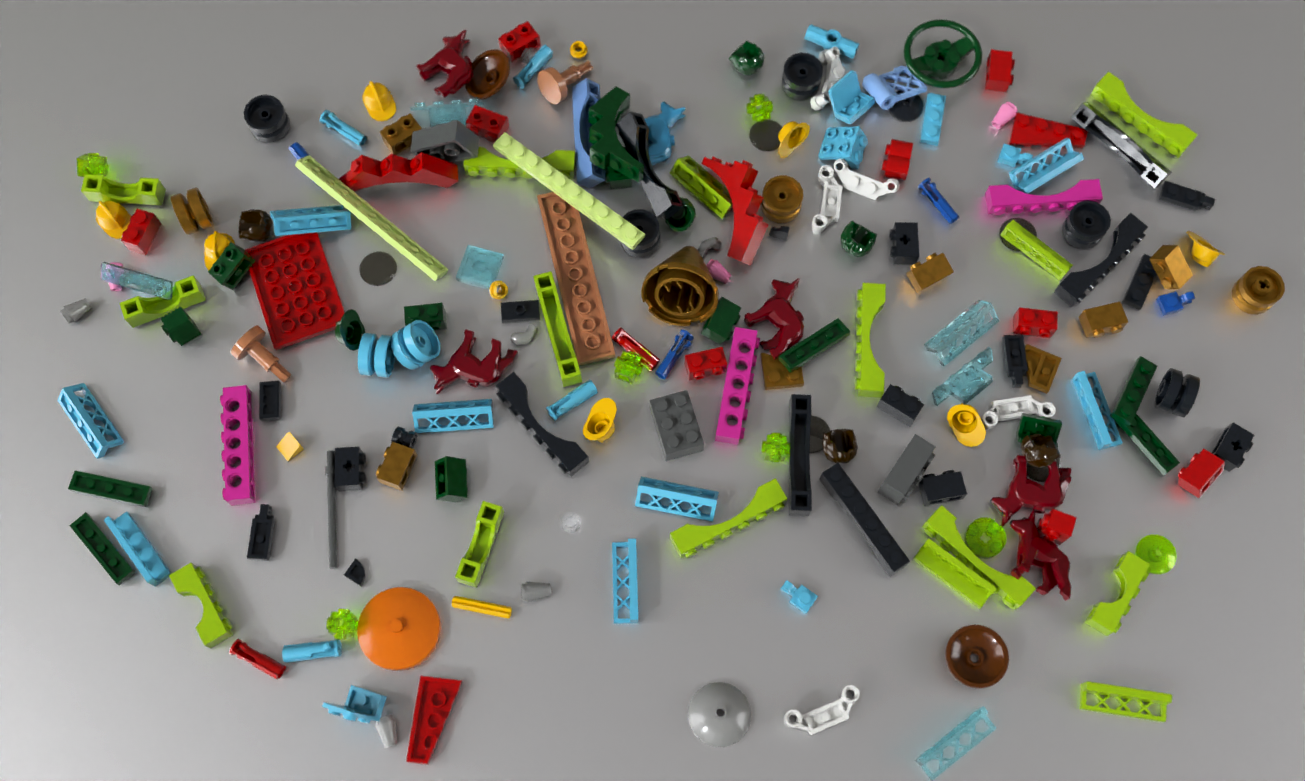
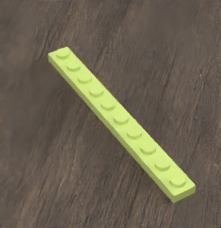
[493,132,645,250]
[295,155,449,281]

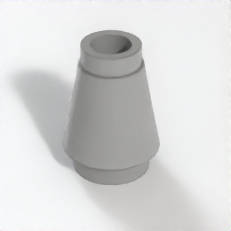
[60,298,92,323]
[521,582,551,602]
[375,714,398,748]

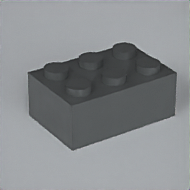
[411,120,480,163]
[649,390,704,461]
[878,434,936,505]

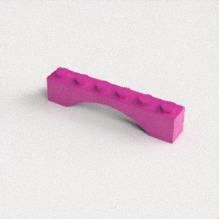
[985,179,1103,215]

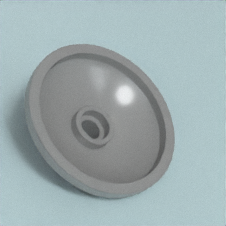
[688,682,751,747]

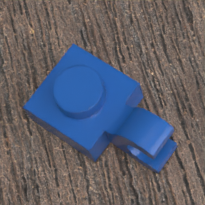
[1156,291,1195,316]

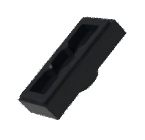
[501,300,540,323]
[259,381,281,421]

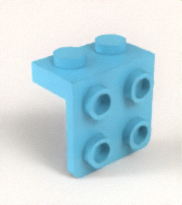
[828,70,875,125]
[818,126,868,169]
[322,685,387,724]

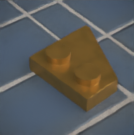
[1025,344,1062,394]
[760,353,804,390]

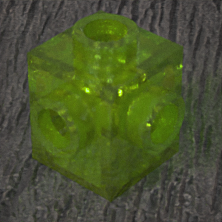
[746,94,773,122]
[77,153,109,177]
[614,351,643,384]
[761,433,790,463]
[326,609,358,640]

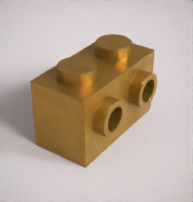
[380,113,422,155]
[1150,245,1193,289]
[906,252,954,293]
[1079,302,1128,338]
[376,442,417,491]

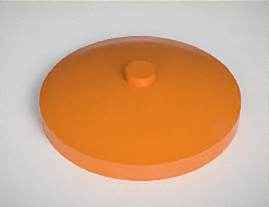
[357,587,441,671]

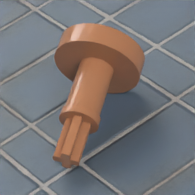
[537,61,593,104]
[230,325,292,383]

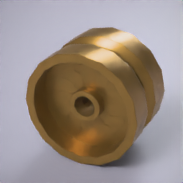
[761,175,803,223]
[171,187,213,235]
[1232,266,1285,315]

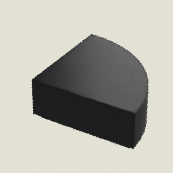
[769,226,790,241]
[344,558,365,587]

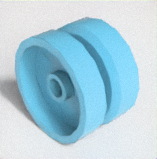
[391,320,440,370]
[358,333,395,378]

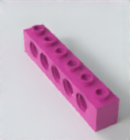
[715,327,760,445]
[220,385,255,506]

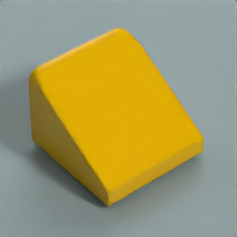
[276,432,304,462]

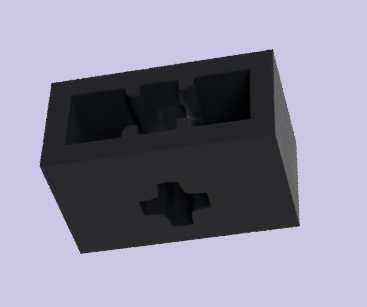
[889,222,919,265]
[1212,422,1254,472]
[335,446,366,491]

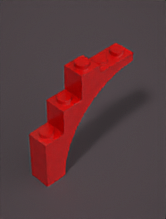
[339,152,459,192]
[701,156,769,266]

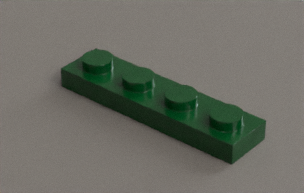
[778,318,850,373]
[1111,356,1157,426]
[1110,412,1180,476]
[68,470,153,507]
[69,512,136,585]

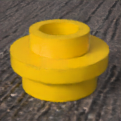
[570,41,588,59]
[489,280,508,299]

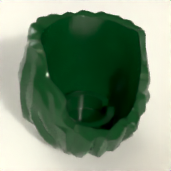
[729,41,764,76]
[665,197,696,232]
[841,221,877,257]

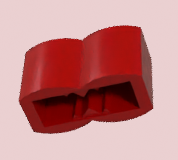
[881,139,913,181]

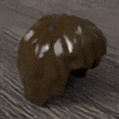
[238,209,273,242]
[822,429,858,464]
[1021,434,1061,467]

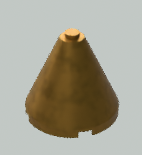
[641,246,719,326]

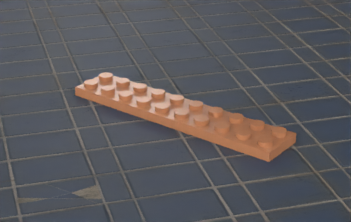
[537,192,616,366]

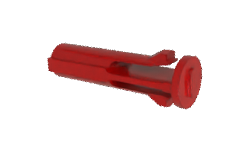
[611,327,660,372]
[229,639,286,679]

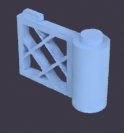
[862,65,927,110]

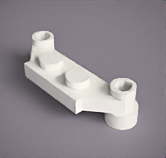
[810,47,845,111]
[833,159,900,200]
[812,165,843,234]
[981,395,1056,430]
[784,685,860,736]

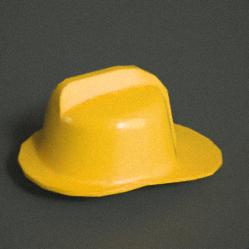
[362,81,396,121]
[778,121,810,158]
[96,201,131,239]
[204,231,235,270]
[1186,231,1225,267]
[583,398,617,443]
[947,403,986,447]

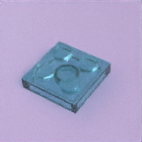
[456,245,504,289]

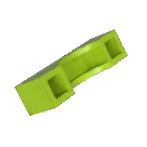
[81,175,166,206]
[119,275,206,328]
[455,501,504,588]
[1085,551,1150,636]
[169,563,233,649]

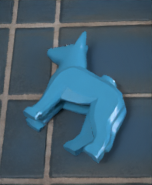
[645,102,686,165]

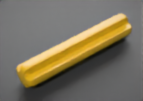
[452,596,512,618]

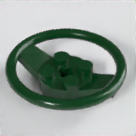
[904,20,982,88]

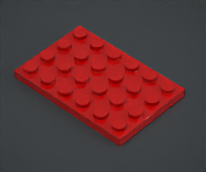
[245,232,345,350]

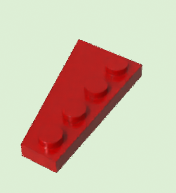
[1008,112,1088,149]
[406,676,463,765]

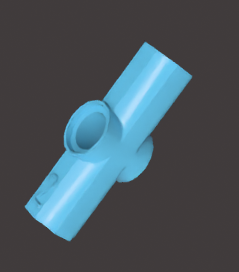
[804,24,860,59]

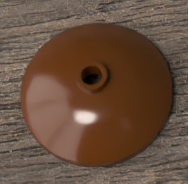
[465,49,510,99]
[945,625,1009,689]

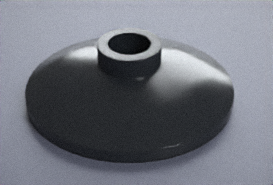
[888,90,924,122]

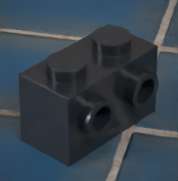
[877,384,924,427]
[918,470,967,506]

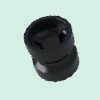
[391,426,418,449]

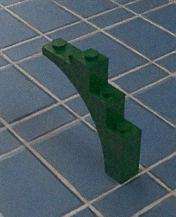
[589,87,644,183]

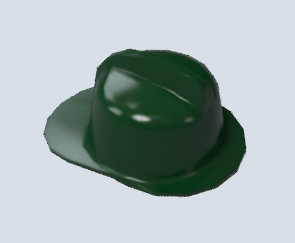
[335,309,365,351]

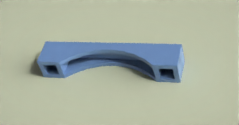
[572,78,606,188]

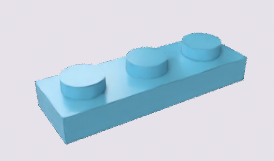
[920,93,946,146]

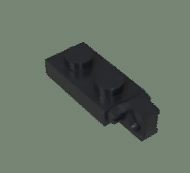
[1159,181,1215,211]
[1002,335,1028,388]
[247,504,275,561]

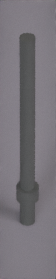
[325,451,337,569]

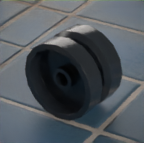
[781,53,823,100]
[244,95,290,143]
[1062,200,1111,249]
[620,209,661,258]
[1154,368,1200,417]

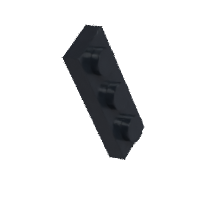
[1122,254,1157,310]

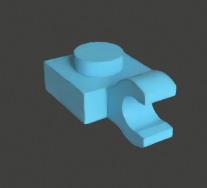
[997,143,1033,167]
[781,580,818,614]

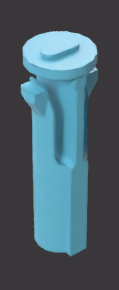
[513,45,553,89]
[319,110,368,146]
[546,380,598,421]
[282,639,342,663]

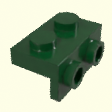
[1016,413,1062,448]

